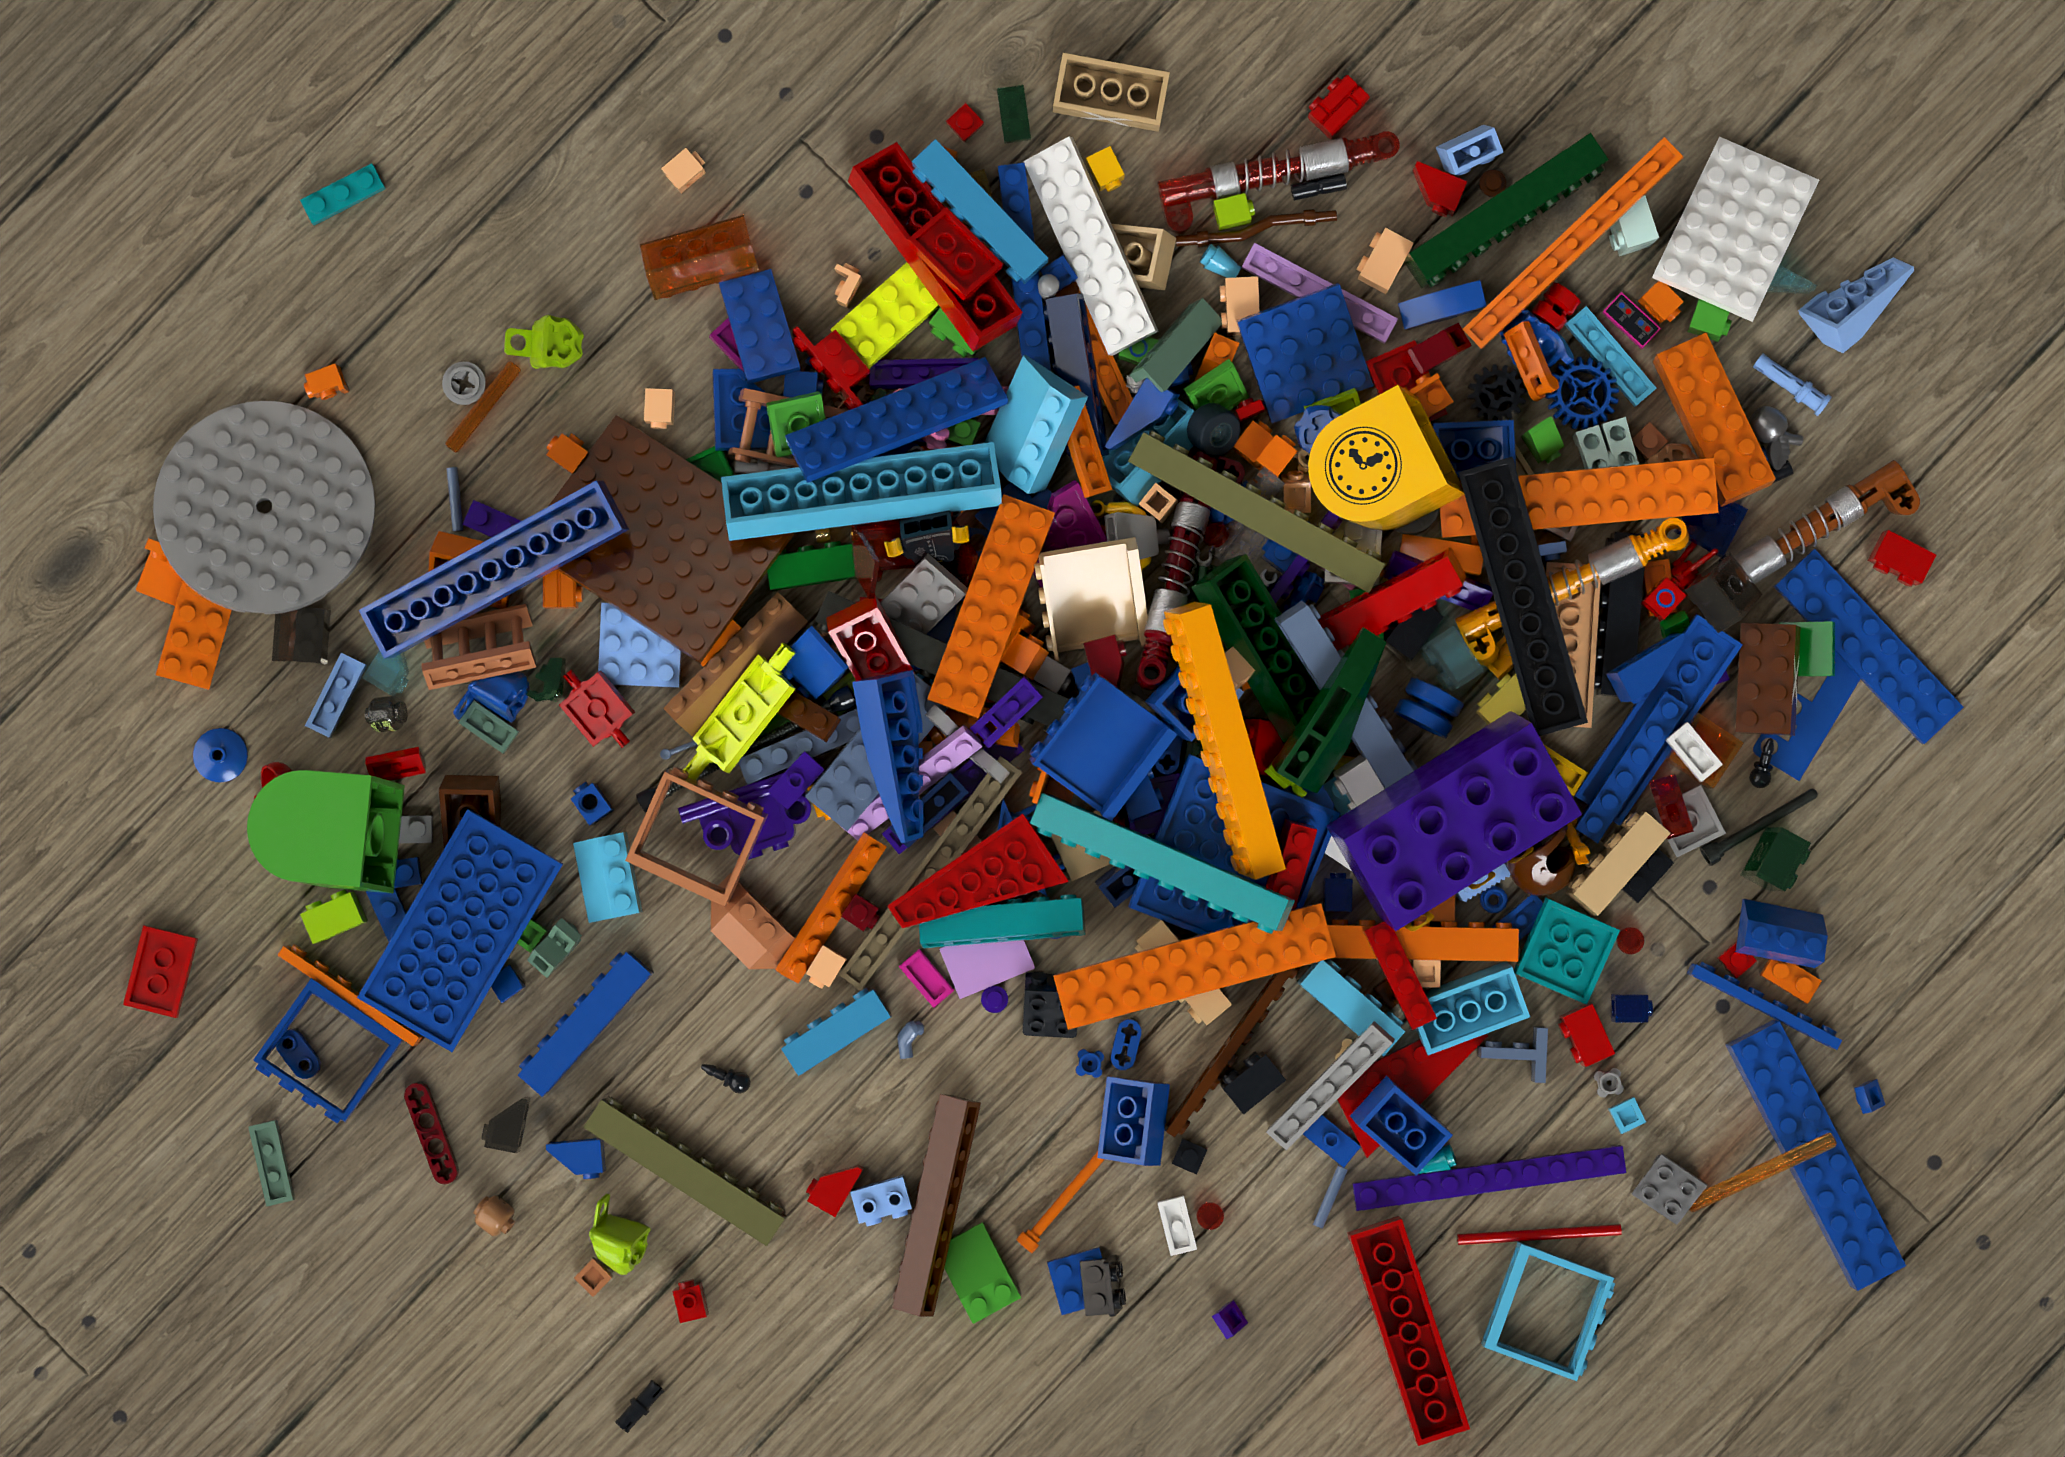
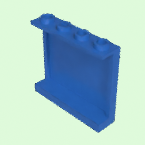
[1029,672,1177,822]

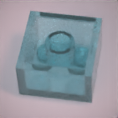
[1421,626,1484,691]

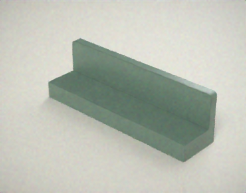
[1129,298,1222,392]

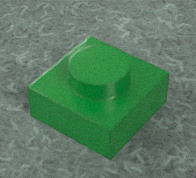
[1660,610,1690,638]

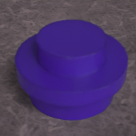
[981,986,1008,1013]

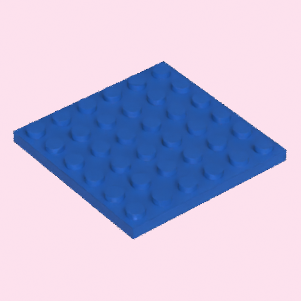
[1128,754,1340,935]

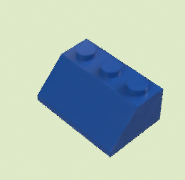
[1735,899,1828,968]
[1097,1076,1170,1166]

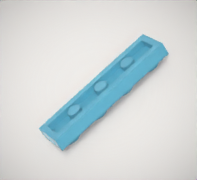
[1565,306,1657,407]

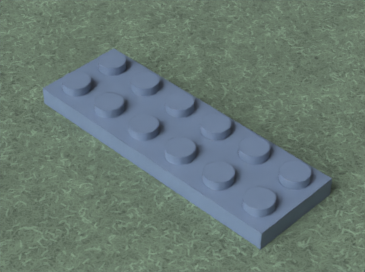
[805,674,948,831]

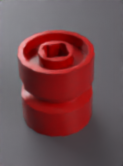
[1531,282,1581,333]

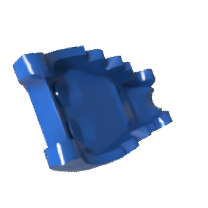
[1490,293,1575,384]

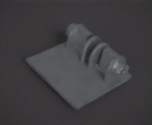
[1631,1154,1708,1225]

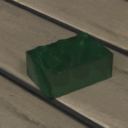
[1740,827,1811,892]

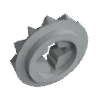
[442,362,486,405]

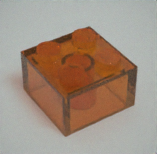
[1665,713,1744,789]

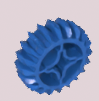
[1545,357,1619,430]

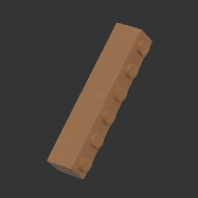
[663,592,808,737]

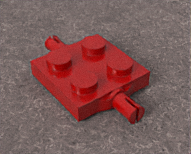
[559,669,635,748]

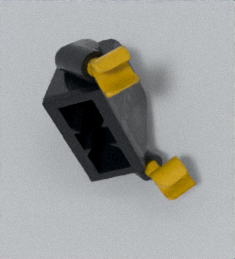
[884,510,969,568]

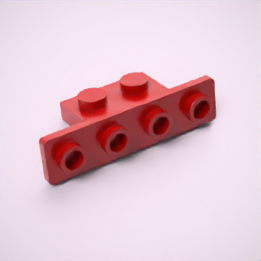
[792,326,870,410]

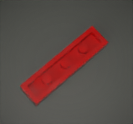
[1364,922,1437,1030]

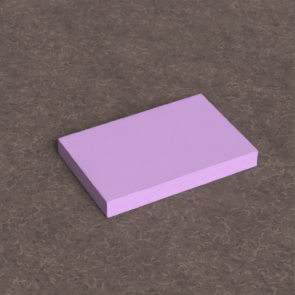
[939,940,1035,999]

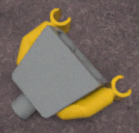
[1092,500,1170,571]

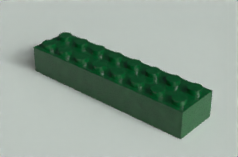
[1404,133,1609,288]
[1191,554,1352,744]

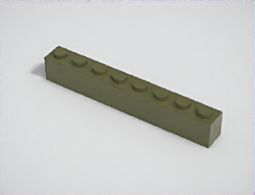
[583,1097,786,1246]

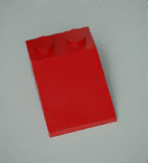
[826,594,914,681]

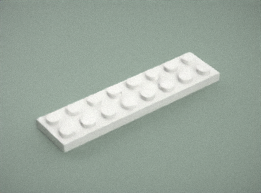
[1023,136,1159,356]

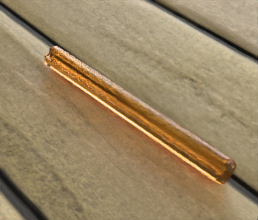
[1689,1133,1837,1212]

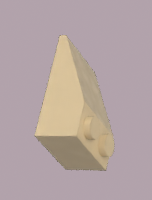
[1111,224,1176,290]

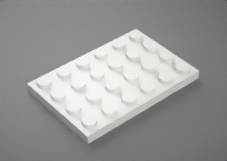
[1652,137,1819,322]

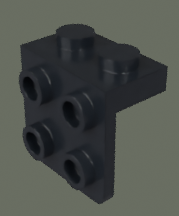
[1023,971,1077,1038]

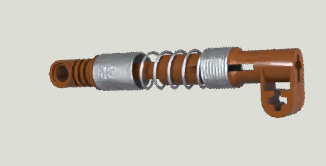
[1690,460,1920,608]

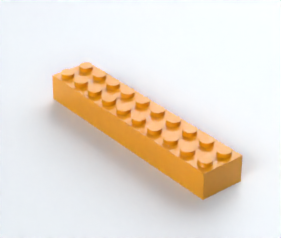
[1163,602,1286,880]

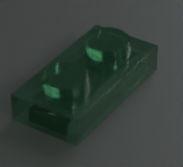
[997,85,1031,144]

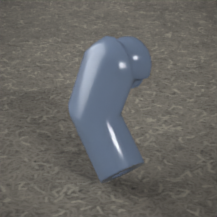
[897,1021,924,1059]

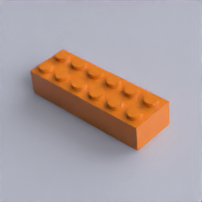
[1653,333,1776,507]

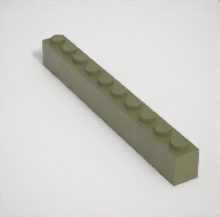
[1128,430,1385,593]

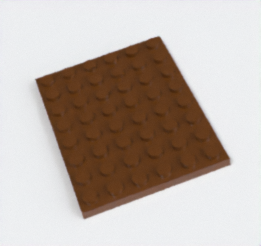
[549,415,795,664]

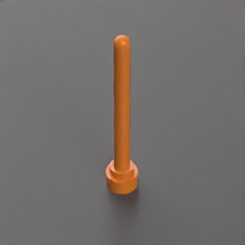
[1016,1151,1105,1254]

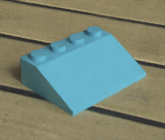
[984,355,1088,494]

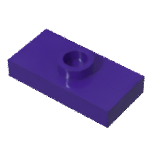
[767,751,825,810]

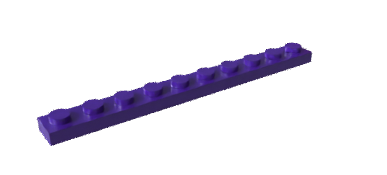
[1352,1145,1627,1211]

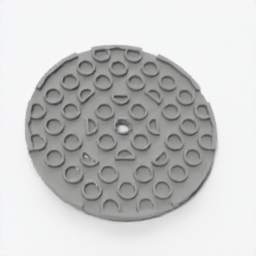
[153,401,375,614]

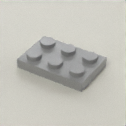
[880,554,968,634]

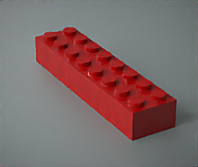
[848,142,1023,352]
[1347,1216,1470,1446]

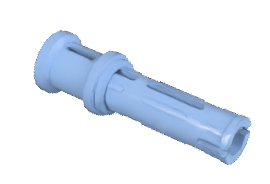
[1753,353,1832,416]

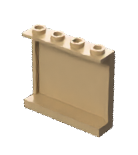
[1034,537,1148,661]

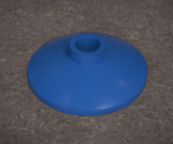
[193,728,248,782]

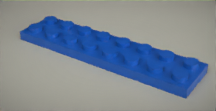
[785,357,1008,483]
[1773,549,1964,744]
[1575,614,1743,826]

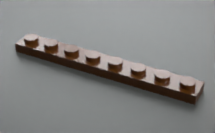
[1165,967,1301,1138]

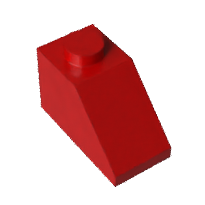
[1412,161,1467,217]
[806,1165,864,1217]

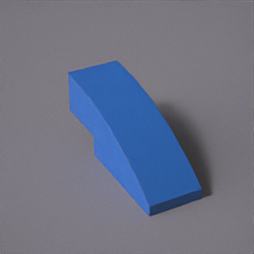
[1398,280,1487,330]

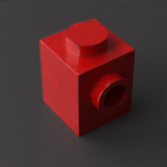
[672,1279,709,1323]

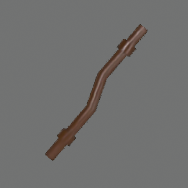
[1175,209,1337,248]

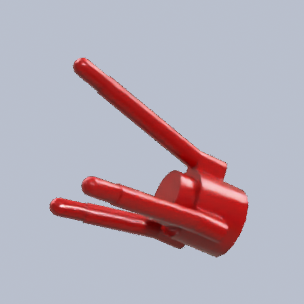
[1671,524,1728,587]

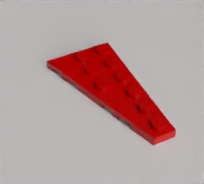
[887,814,1069,928]
[1337,1034,1488,1158]

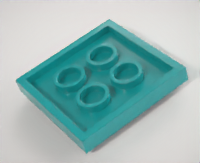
[1514,898,1620,1005]

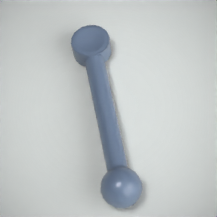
[660,741,698,760]

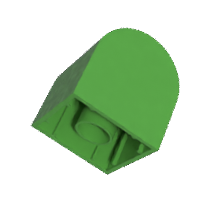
[247,770,405,893]

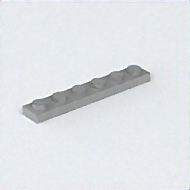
[1266,1021,1395,1150]

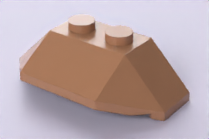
[711,873,796,969]

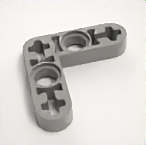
[925,705,1010,784]

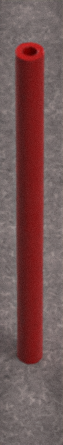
[1457,1224,1622,1245]

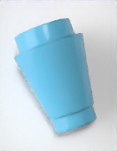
[1199,244,1241,278]

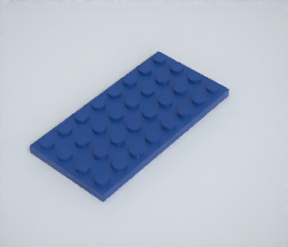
[357,809,564,1052]

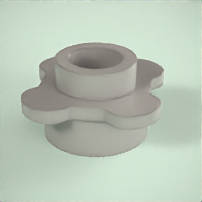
[1594,1068,1624,1097]

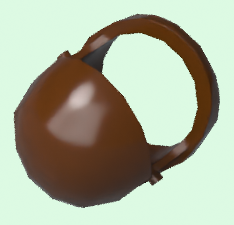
[1505,825,1576,896]

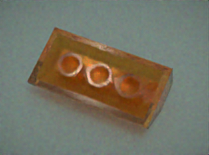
[640,215,759,300]

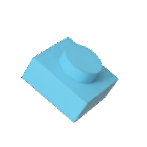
[1608,1097,1646,1134]

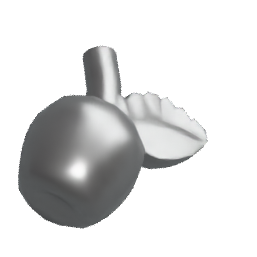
[1749,406,1803,470]

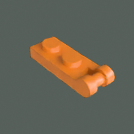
[1503,321,1559,402]

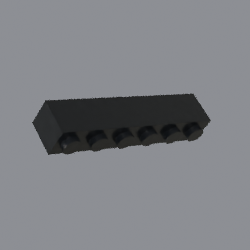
[1594,532,1645,697]

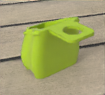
[504,315,584,369]
[589,1193,651,1275]

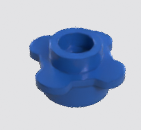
[1075,1049,1104,1078]

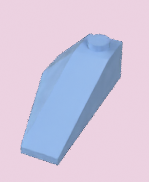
[1798,257,1914,353]

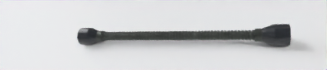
[636,685,856,813]

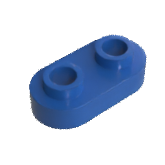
[276,1029,321,1079]

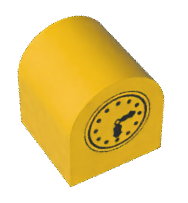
[1308,385,1465,530]

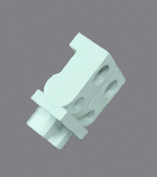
[1572,417,1639,469]

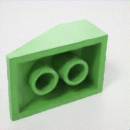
[944,1222,1021,1324]

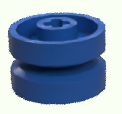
[1393,677,1464,739]

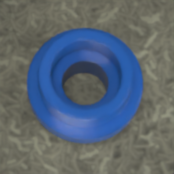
[1480,886,1508,913]

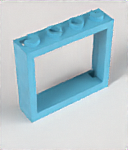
[1481,1242,1615,1381]

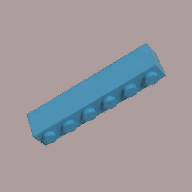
[912,139,1048,285]

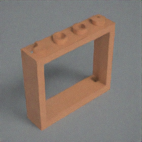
[625,767,768,907]

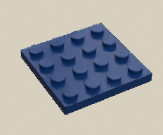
[1236,283,1373,423]

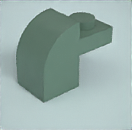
[527,918,582,978]

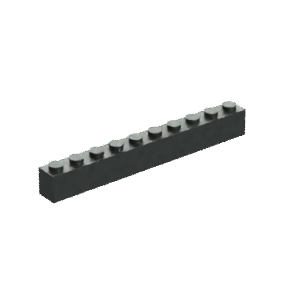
[815,591,1070,731]

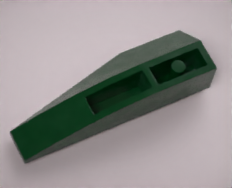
[1271,627,1387,793]

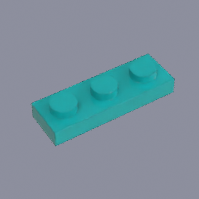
[300,163,386,225]

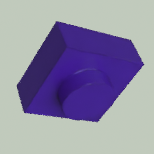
[1212,1300,1248,1339]

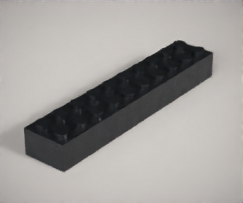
[1458,457,1588,736]

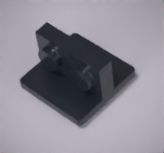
[1080,1255,1126,1317]

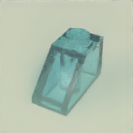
[362,650,409,696]

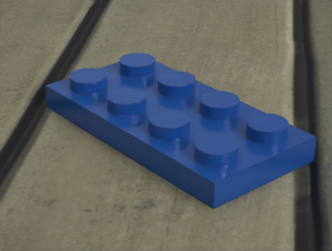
[719,269,800,384]

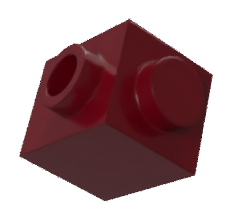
[841,893,881,932]

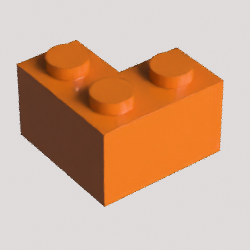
[1232,421,1297,482]

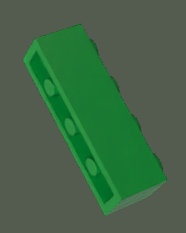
[767,537,879,591]

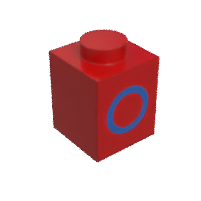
[1641,577,1687,621]

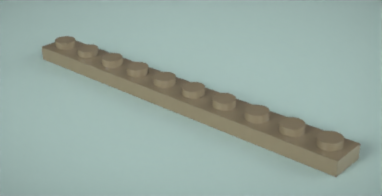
[839,756,1023,991]

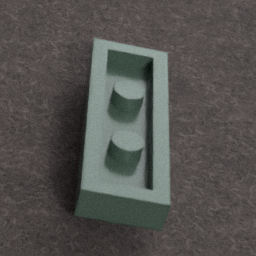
[248,1120,295,1207]

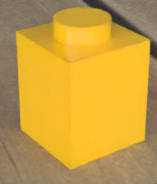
[1086,146,1125,192]

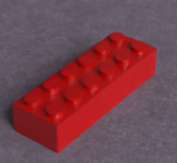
[1318,547,1466,651]

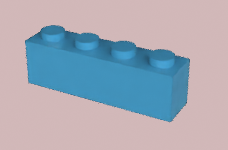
[781,988,892,1076]

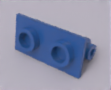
[1282,571,1325,613]

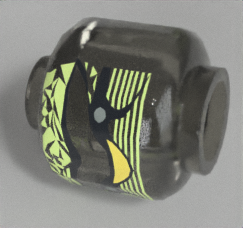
[365,695,408,732]

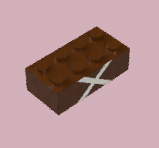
[1735,623,1801,736]

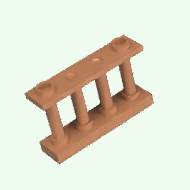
[728,388,848,468]
[422,604,536,690]

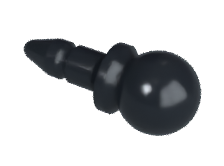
[1749,738,1774,788]
[701,1064,751,1094]

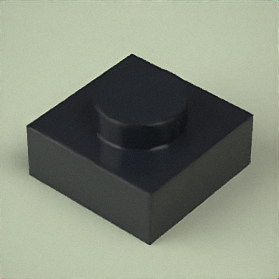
[1172,1138,1207,1175]

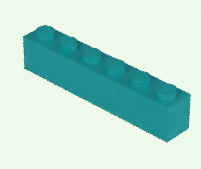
[919,895,1086,948]

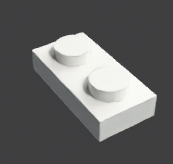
[1665,722,1723,782]
[1157,1195,1197,1256]

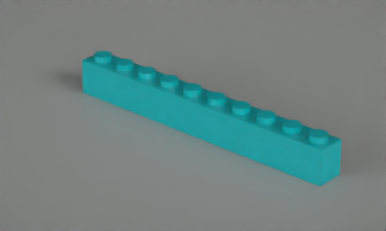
[1030,793,1295,934]

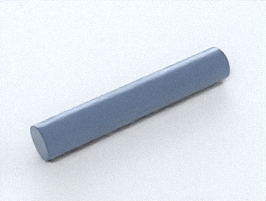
[446,467,464,532]
[1313,1166,1348,1229]

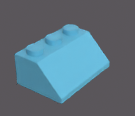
[573,832,643,923]

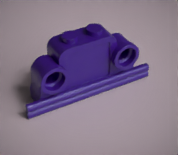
[678,773,818,860]

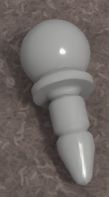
[1038,274,1059,301]

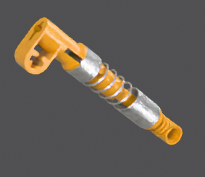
[1455,517,1689,666]

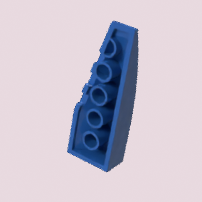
[852,670,923,843]

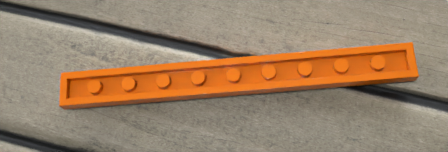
[1463,137,1684,349]

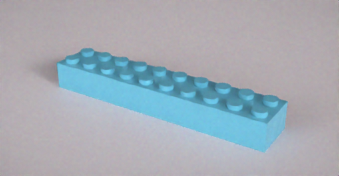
[721,442,1002,541]

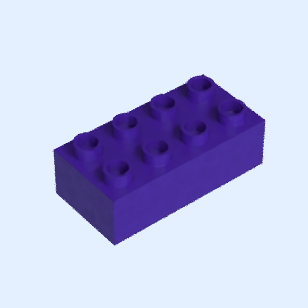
[1326,711,1582,931]

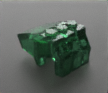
[526,657,566,702]

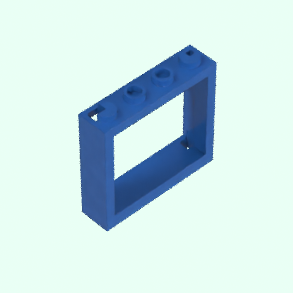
[253,978,403,1124]

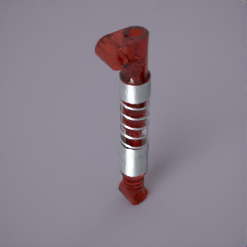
[1157,131,1400,233]

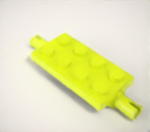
[830,262,940,369]
[683,642,796,781]

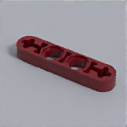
[404,1082,459,1185]

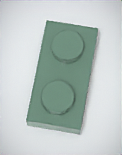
[458,701,520,754]

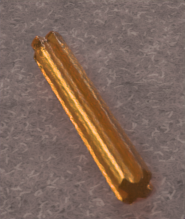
[445,361,521,453]

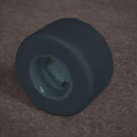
[1187,403,1241,457]

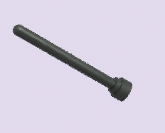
[1700,789,1818,866]

